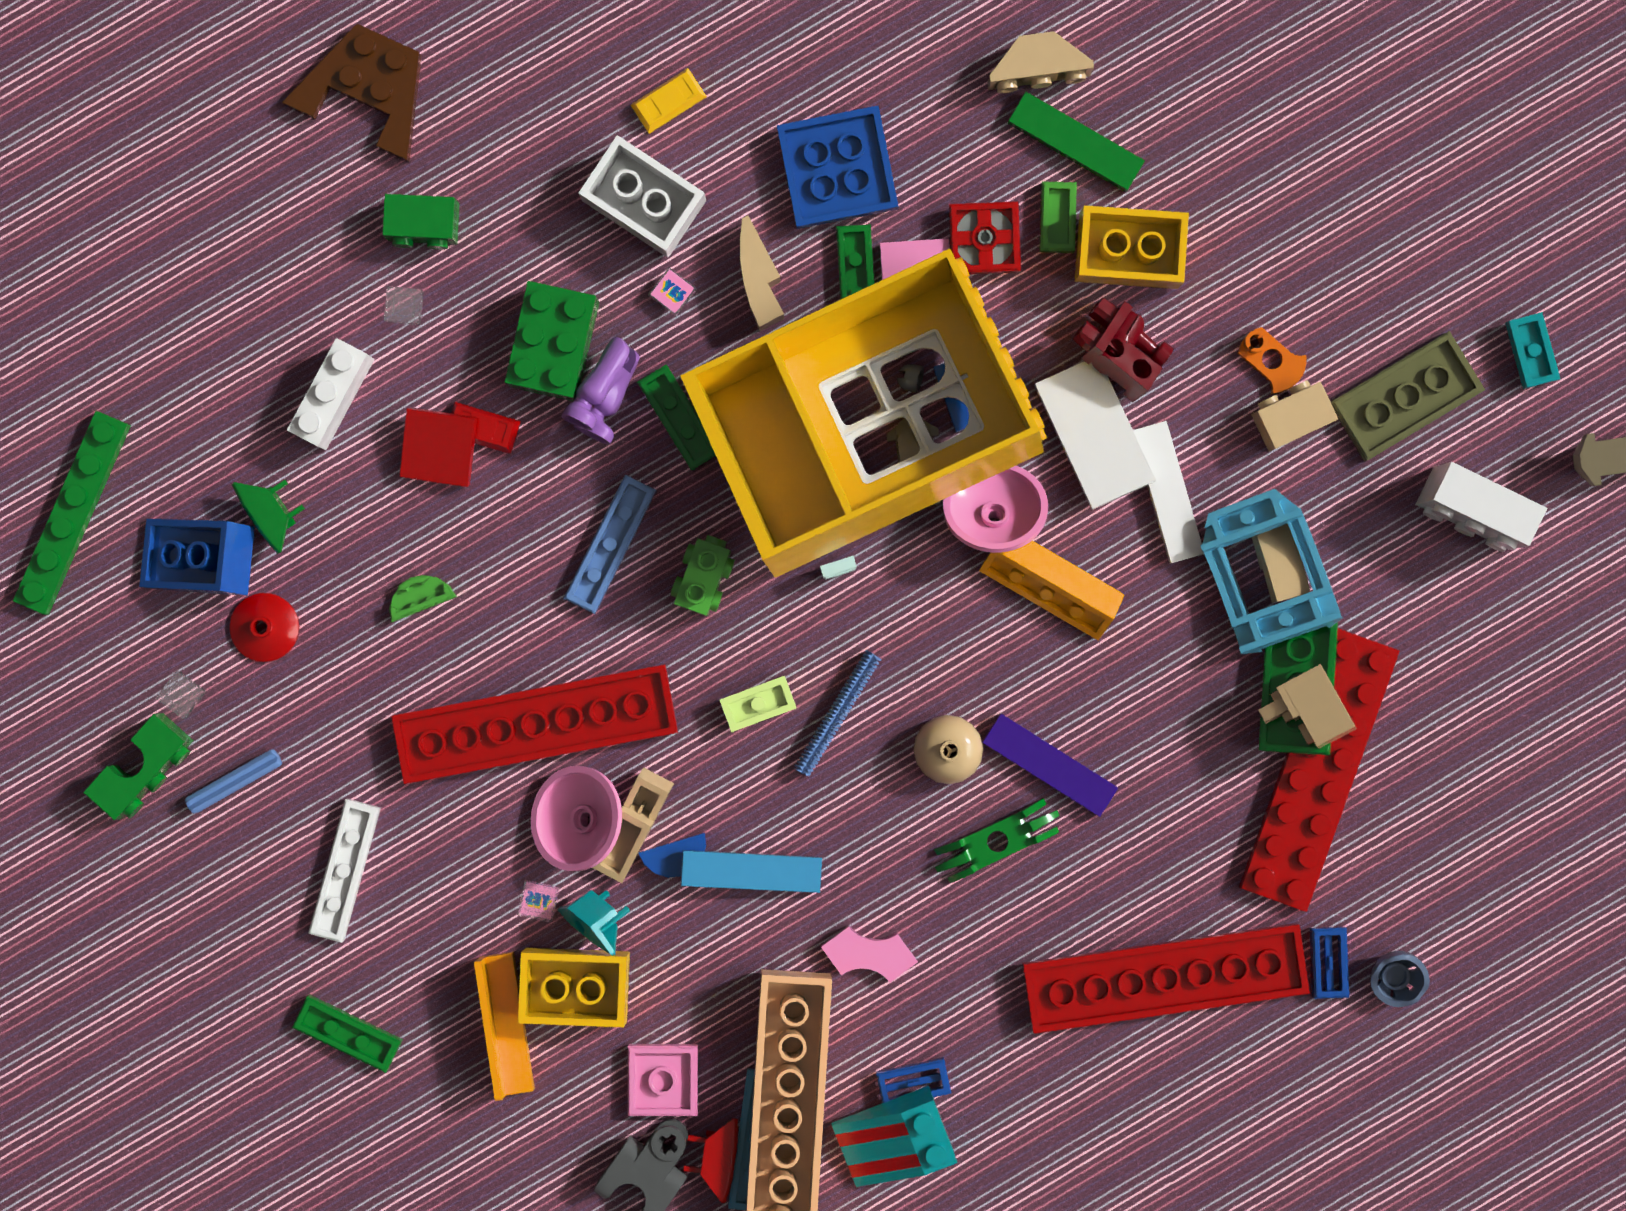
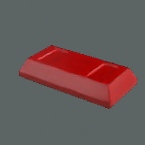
[451,402,521,454]

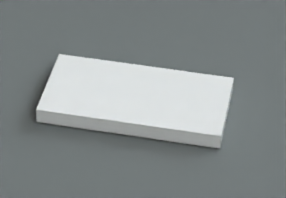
[1034,361,1156,510]

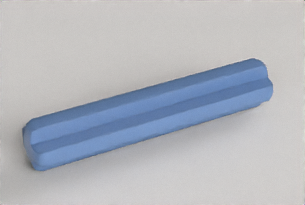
[185,750,282,814]

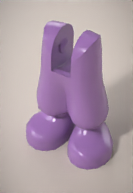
[561,337,640,445]

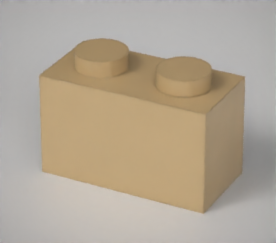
[1251,380,1338,452]

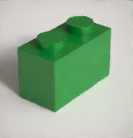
[383,194,460,250]

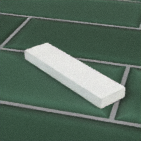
[1133,421,1204,564]
[308,799,381,943]

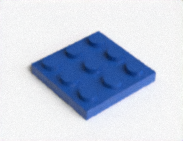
[777,105,899,229]

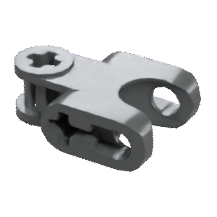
[594,1119,688,1211]

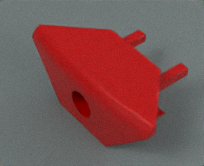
[683,1118,738,1203]

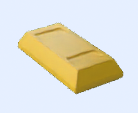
[630,68,707,134]

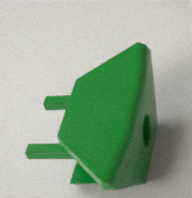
[232,480,305,554]

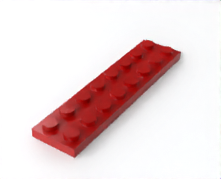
[1239,628,1400,912]
[391,664,678,784]
[1022,923,1310,1034]

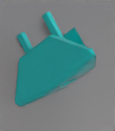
[556,890,630,956]

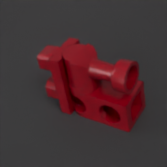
[1072,297,1174,402]

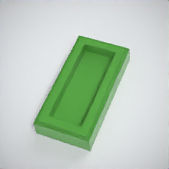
[1039,182,1077,253]

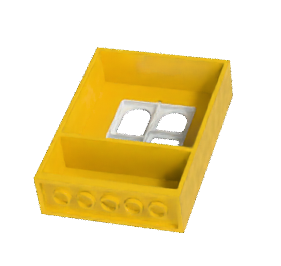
[680,248,1047,578]

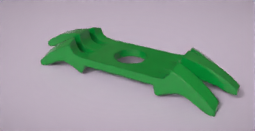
[934,798,1060,883]

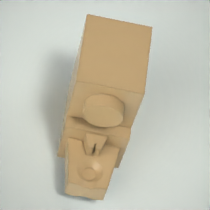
[1258,664,1357,749]

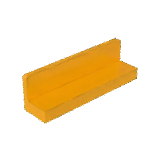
[979,541,1124,641]
[474,952,535,1101]

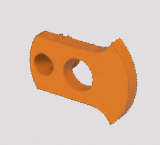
[1237,327,1307,394]

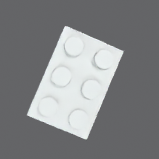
[578,135,706,258]
[1415,462,1548,552]

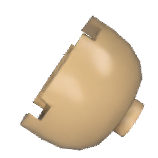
[913,715,983,784]

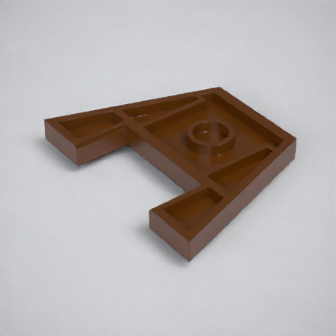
[282,24,422,162]

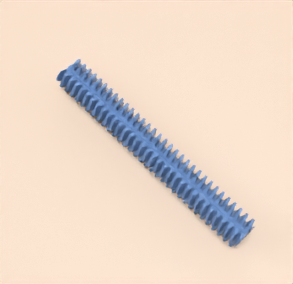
[794,650,882,777]

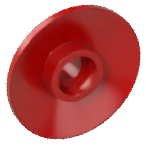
[230,593,299,662]

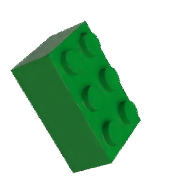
[505,281,600,401]

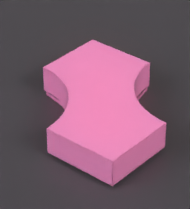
[821,925,918,983]

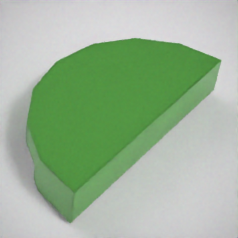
[389,575,457,623]

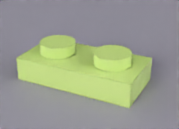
[720,676,797,732]

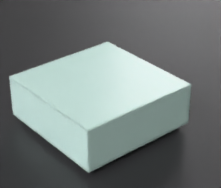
[820,556,857,580]

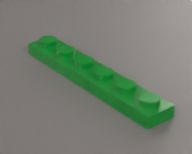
[13,411,131,615]

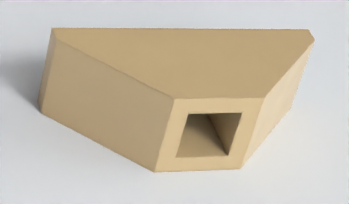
[987,31,1094,93]

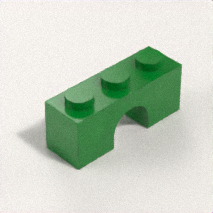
[83,713,194,820]

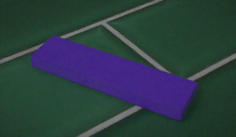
[982,713,1118,817]

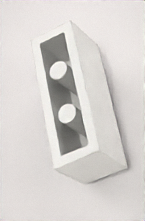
[287,338,375,450]

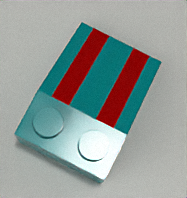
[831,1086,958,1187]

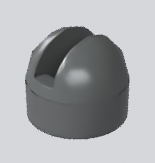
[897,364,924,393]

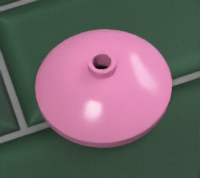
[943,465,1048,553]
[531,766,622,871]

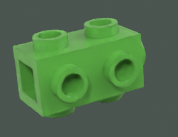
[671,535,735,616]

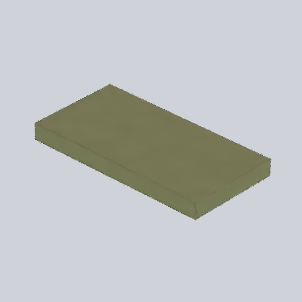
[1331,331,1485,462]

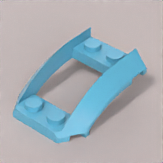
[1200,489,1343,654]

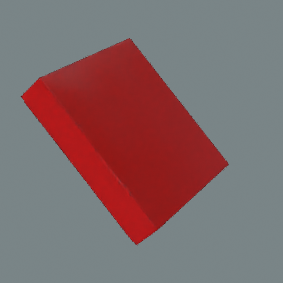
[400,407,477,487]

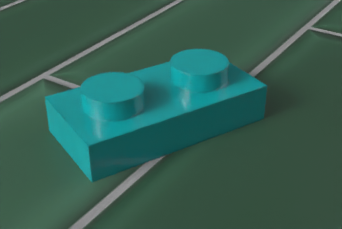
[1505,312,1561,389]

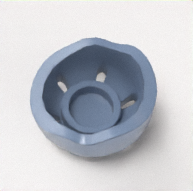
[1370,951,1430,1007]

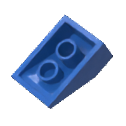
[139,519,255,596]

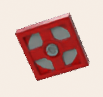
[949,202,1021,274]

